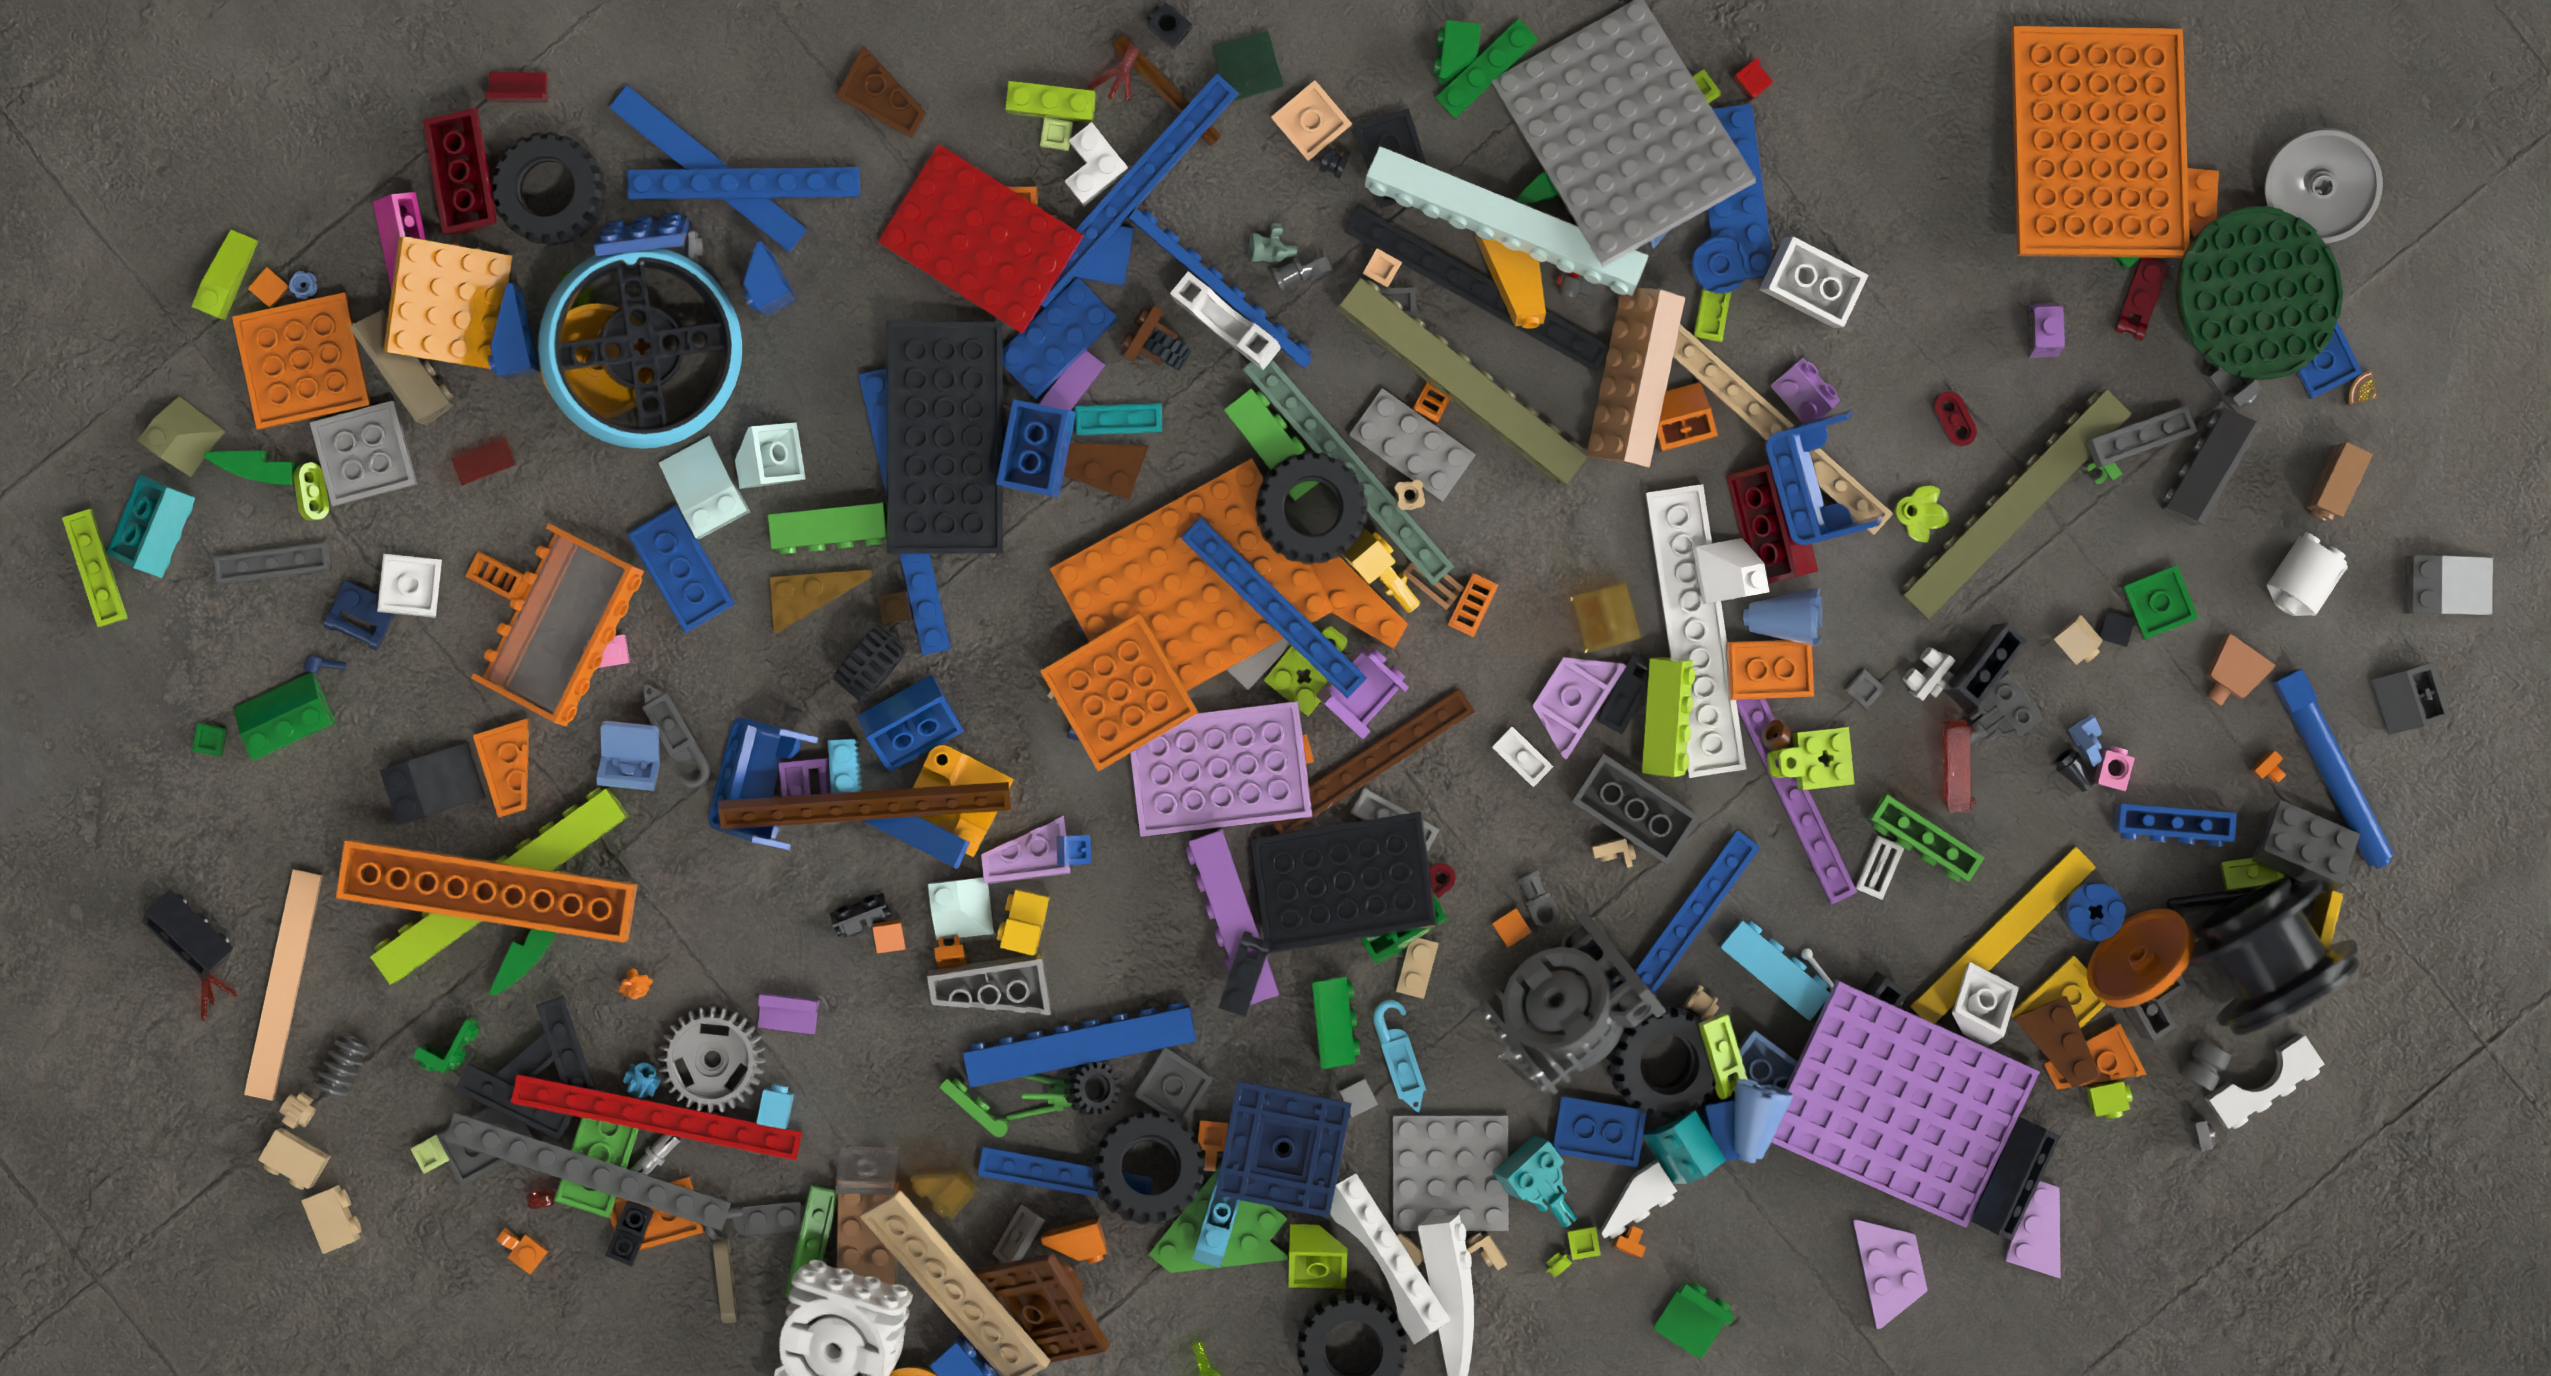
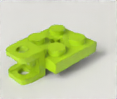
[1264,626,1347,717]
[1767,727,1855,790]

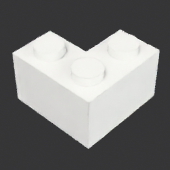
[1065,122,1129,207]

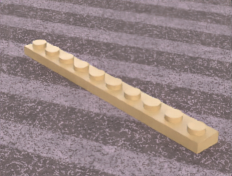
[1673,324,1893,535]

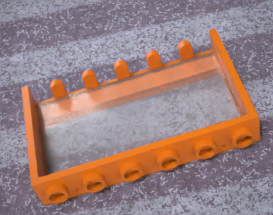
[471,523,644,726]

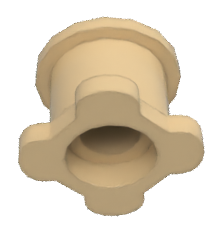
[1395,479,1425,510]
[1682,985,1719,1021]

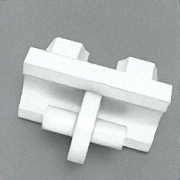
[1902,647,1956,701]

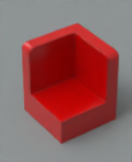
[1732,57,1773,102]

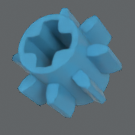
[623,1062,661,1098]

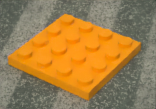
[383,237,512,369]

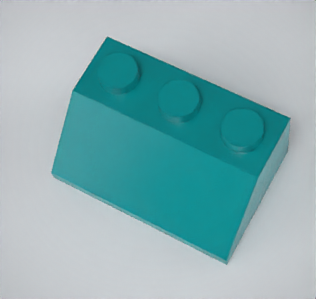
[106,474,195,578]

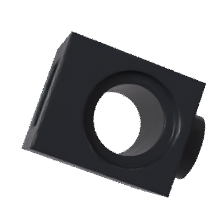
[1147,2,1193,50]

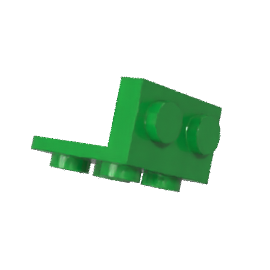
[413,1017,480,1074]
[1654,1280,1735,1358]

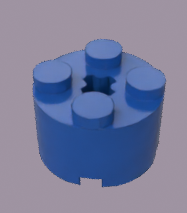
[2062,882,2126,941]

